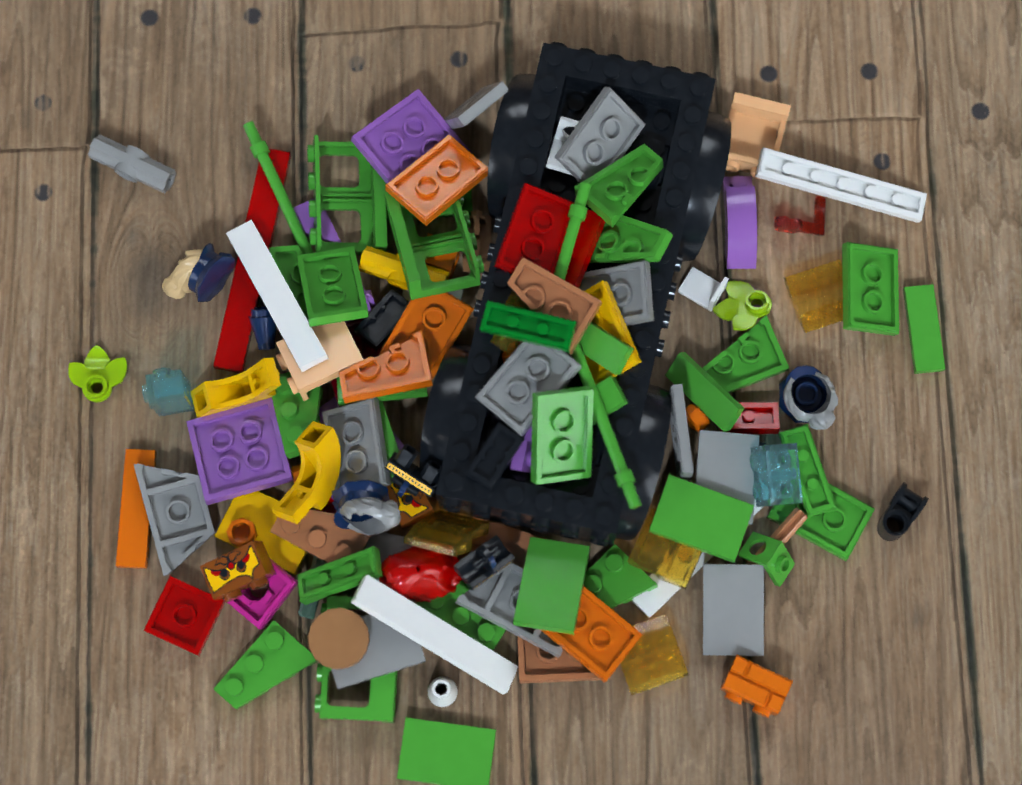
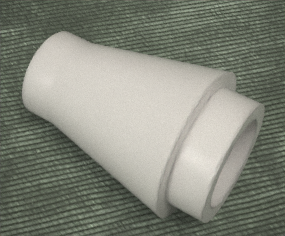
[428,677,458,707]

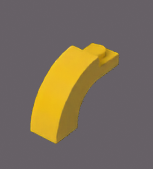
[190,357,281,418]
[272,421,341,524]

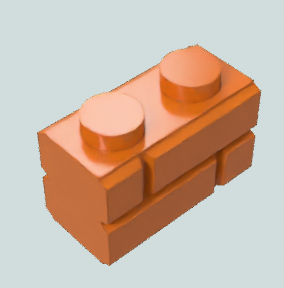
[720,655,793,718]

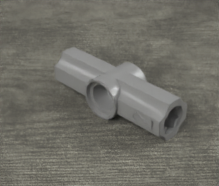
[88,134,176,194]

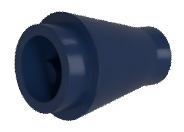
[249,306,277,350]

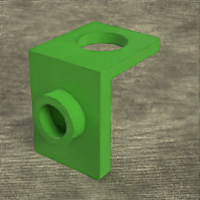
[738,532,795,587]

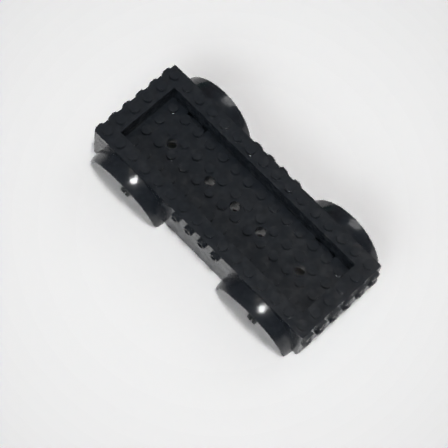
[419,42,731,547]

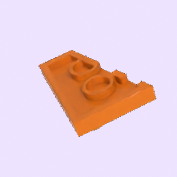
[338,330,433,404]

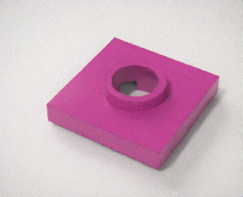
[224,557,298,630]

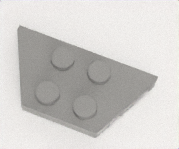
[134,464,215,576]
[455,563,562,657]

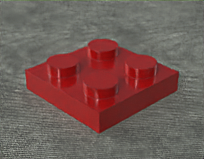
[143,576,225,656]

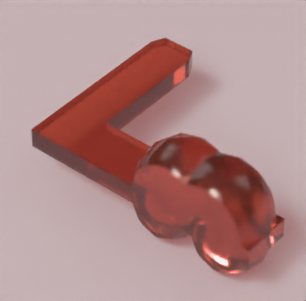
[774,196,826,236]

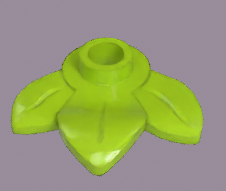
[713,281,772,331]
[68,345,127,403]

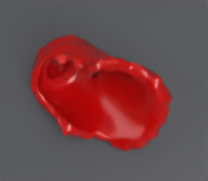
[379,541,462,602]

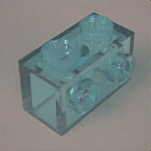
[142,368,194,416]
[750,443,803,507]

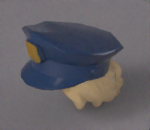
[162,243,235,302]

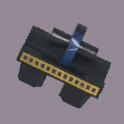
[384,444,442,498]
[453,535,515,591]

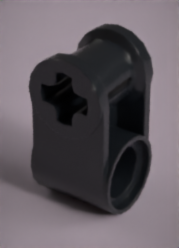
[877,482,929,541]

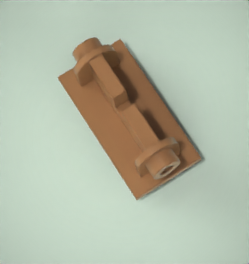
[463,210,492,272]

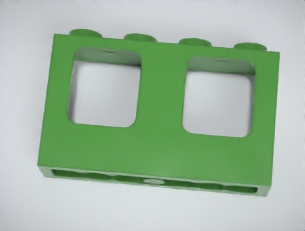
[307,135,387,255]
[384,191,484,300]
[315,596,398,723]

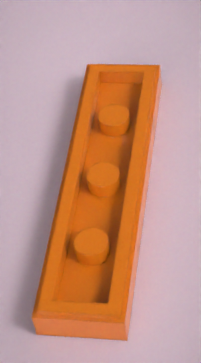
[116,449,157,569]

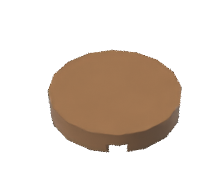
[308,608,370,670]

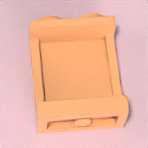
[726,92,791,179]
[275,321,363,401]

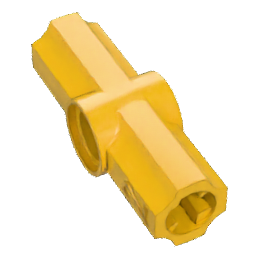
[359,246,450,290]

